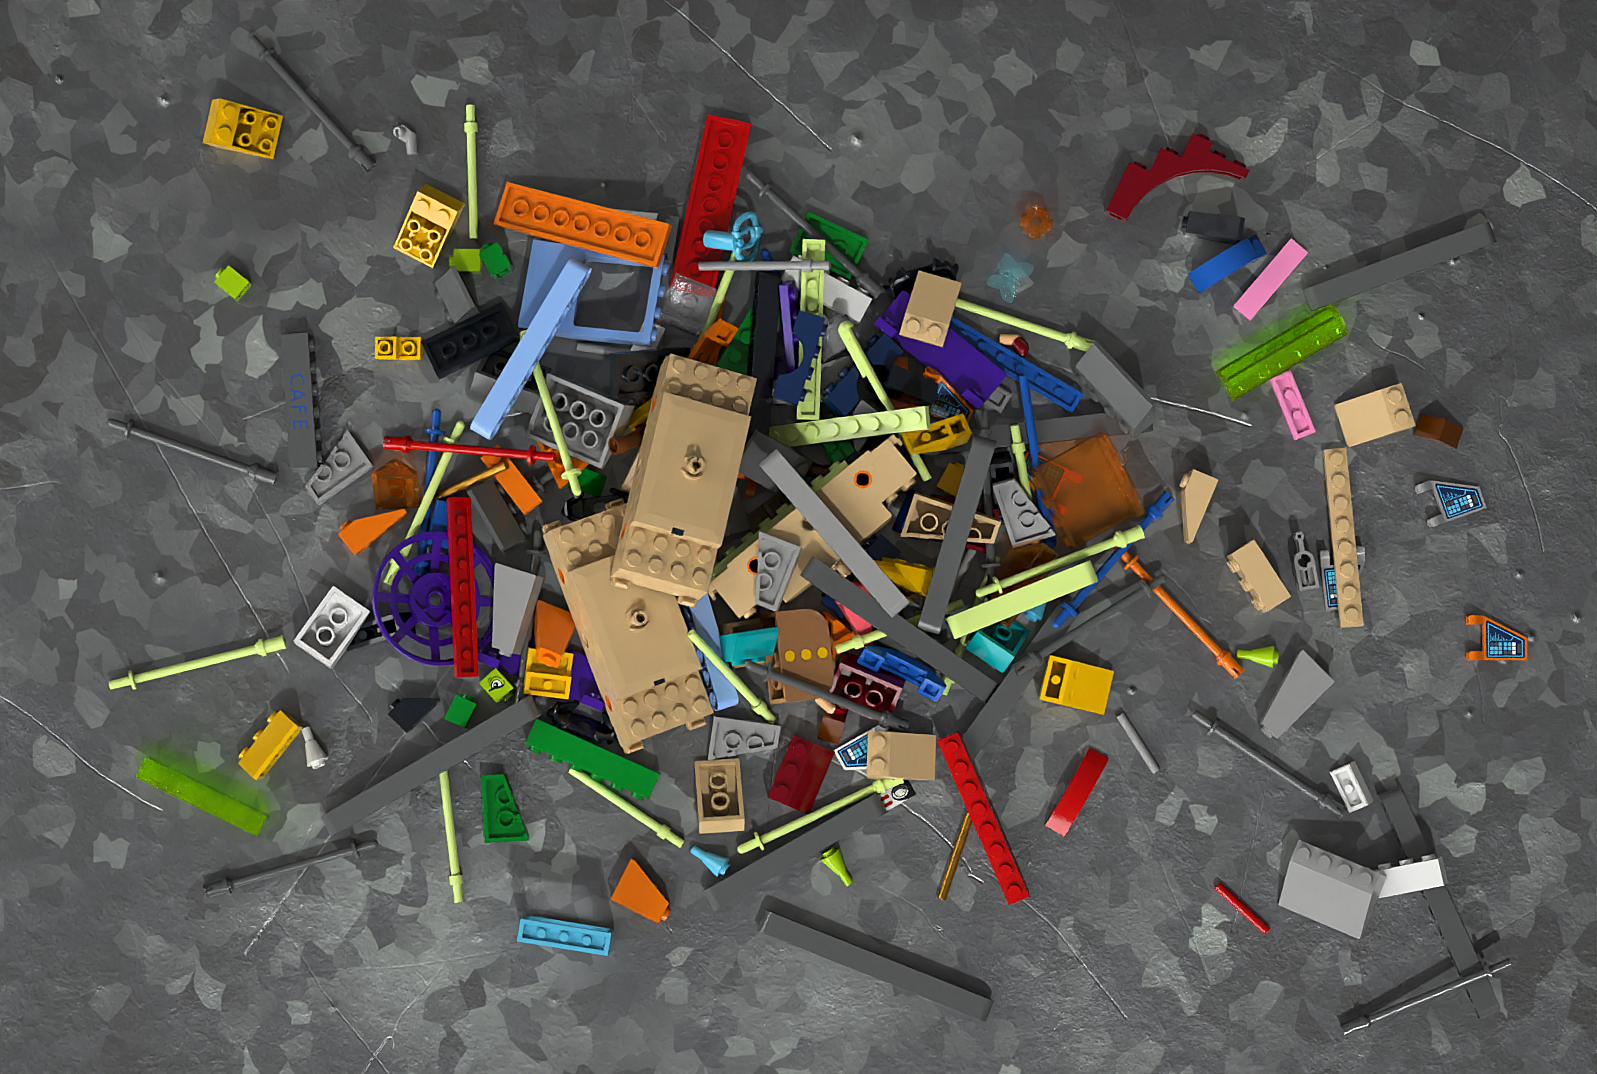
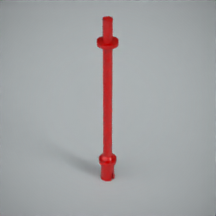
[383,435,556,465]

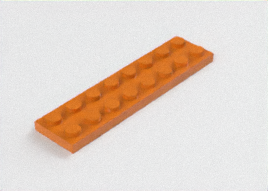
[493,182,672,269]

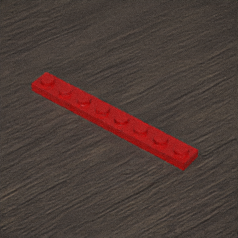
[447,497,479,678]
[937,731,1030,905]

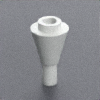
[301,727,328,769]

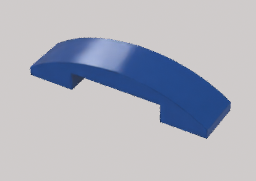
[856,645,947,702]

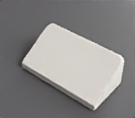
[1330,761,1373,813]

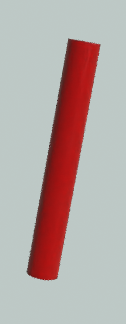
[1214,882,1270,935]

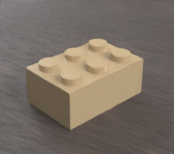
[1226,540,1291,612]

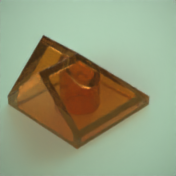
[372,457,421,509]

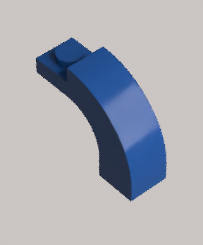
[1188,234,1267,293]

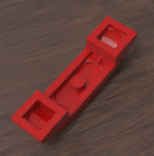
[1045,747,1109,837]

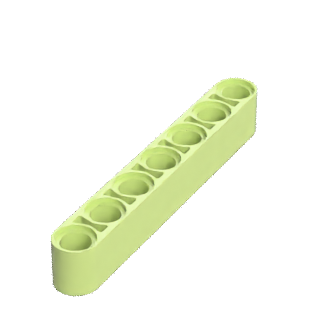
[946,560,1099,639]

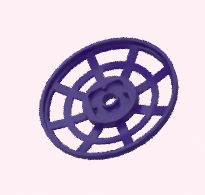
[372,531,495,666]

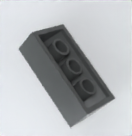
[1075,341,1156,438]

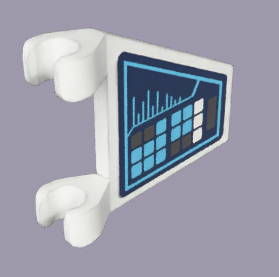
[834,724,889,770]

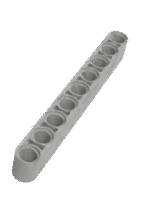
[758,449,910,618]

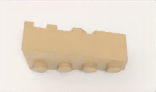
[900,491,1001,544]

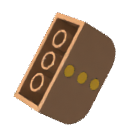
[760,609,835,705]

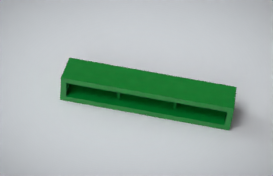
[525,719,660,801]

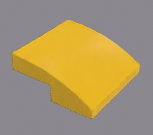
[524,647,573,699]

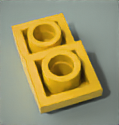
[375,336,423,360]

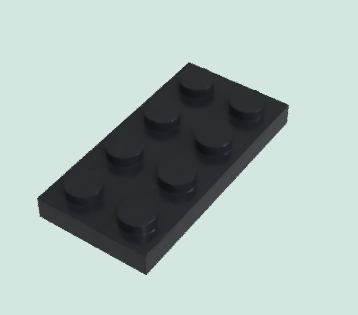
[421,302,520,380]
[610,346,690,399]

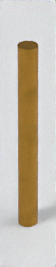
[434,461,510,501]
[937,813,972,901]

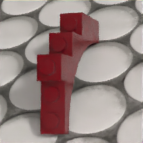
[1105,133,1250,223]

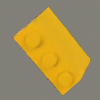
[238,710,304,780]

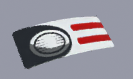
[879,780,916,811]

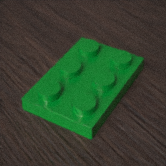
[789,211,869,281]

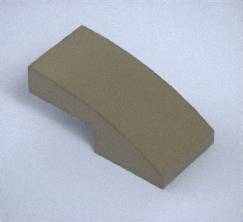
[746,494,789,534]

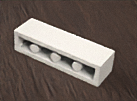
[781,255,872,324]
[1366,854,1448,898]

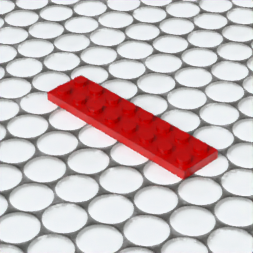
[670,114,751,298]

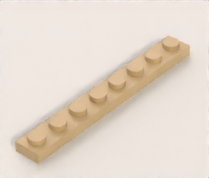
[1323,448,1364,628]

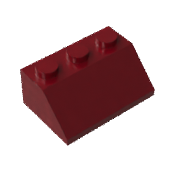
[829,652,906,722]
[767,735,835,814]

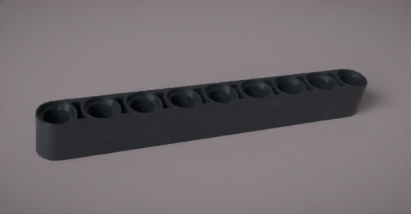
[744,270,781,447]

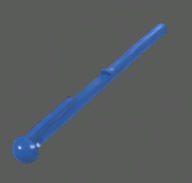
[1019,375,1057,551]

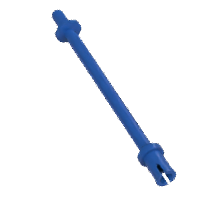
[411,409,445,586]
[1052,491,1175,628]

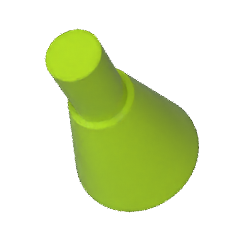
[1237,646,1279,668]
[820,846,853,886]

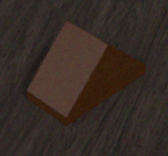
[1414,414,1463,449]
[817,709,848,744]

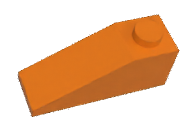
[481,445,543,515]
[338,509,409,556]

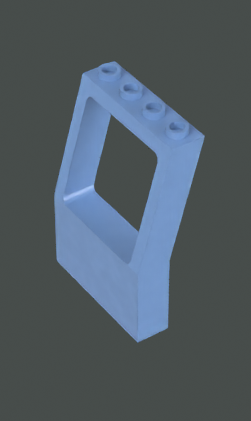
[518,239,669,347]

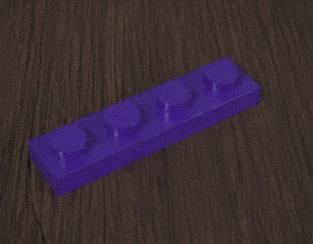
[779,280,799,373]

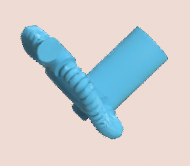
[703,211,763,261]

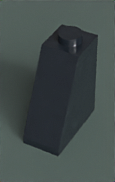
[1181,211,1245,245]
[866,364,939,407]

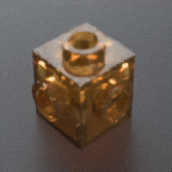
[1019,206,1053,239]

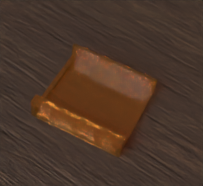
[1030,432,1146,551]

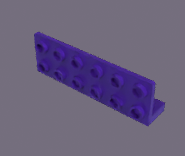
[874,290,1007,409]
[478,625,605,711]

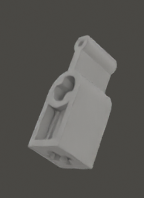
[1291,531,1320,592]

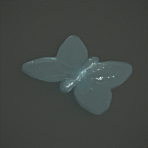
[986,253,1034,304]

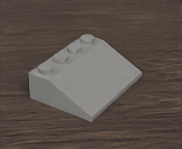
[525,373,635,469]
[1278,840,1387,940]

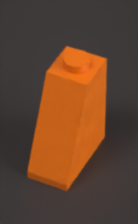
[533,600,576,668]
[611,858,671,924]

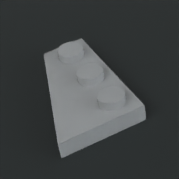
[305,430,374,506]
[992,477,1056,548]
[755,531,803,612]
[708,715,781,760]

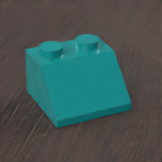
[966,617,1030,673]
[719,627,779,666]

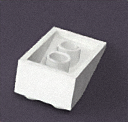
[294,586,370,669]

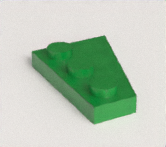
[481,774,530,843]

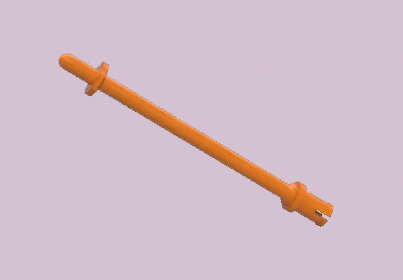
[1114,546,1245,679]

